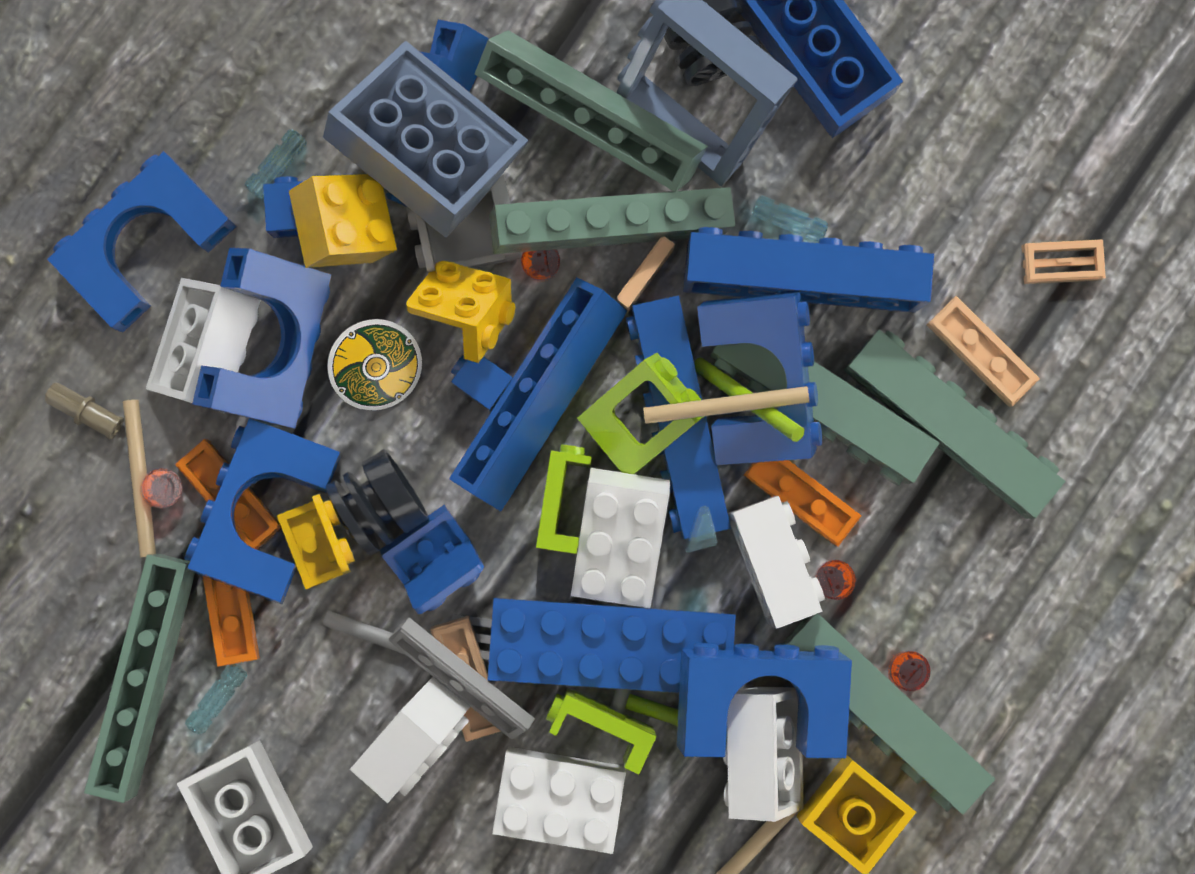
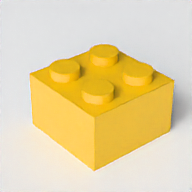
[289,174,397,268]
[796,755,917,874]

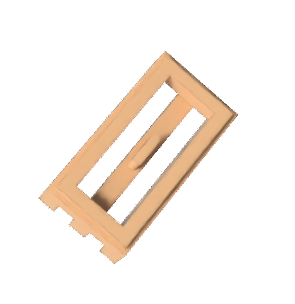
[616,236,675,313]
[1022,240,1106,284]

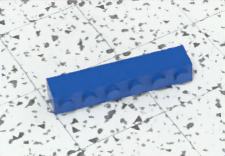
[449,277,627,511]
[626,295,731,539]

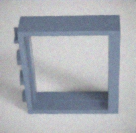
[616,0,798,187]

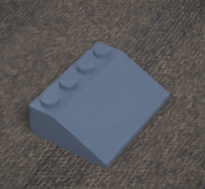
[323,41,528,238]

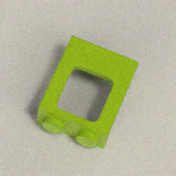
[577,353,705,474]
[536,444,592,554]
[546,688,656,775]

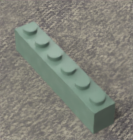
[475,30,708,192]
[489,187,735,254]
[843,330,1066,519]
[710,343,939,486]
[84,554,195,803]
[781,613,995,815]

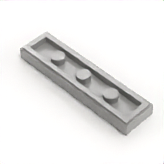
[389,618,535,739]

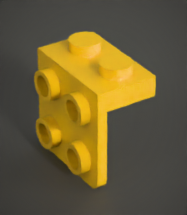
[406,261,516,363]
[277,494,355,590]

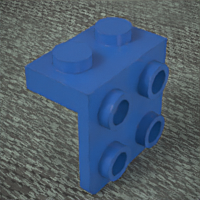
[380,505,484,614]

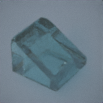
[685,506,718,552]

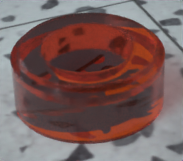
[521,249,560,282]
[140,468,182,509]
[814,560,856,600]
[888,650,931,691]

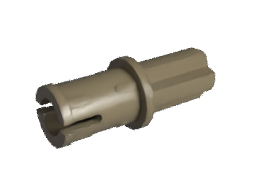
[45,383,124,440]

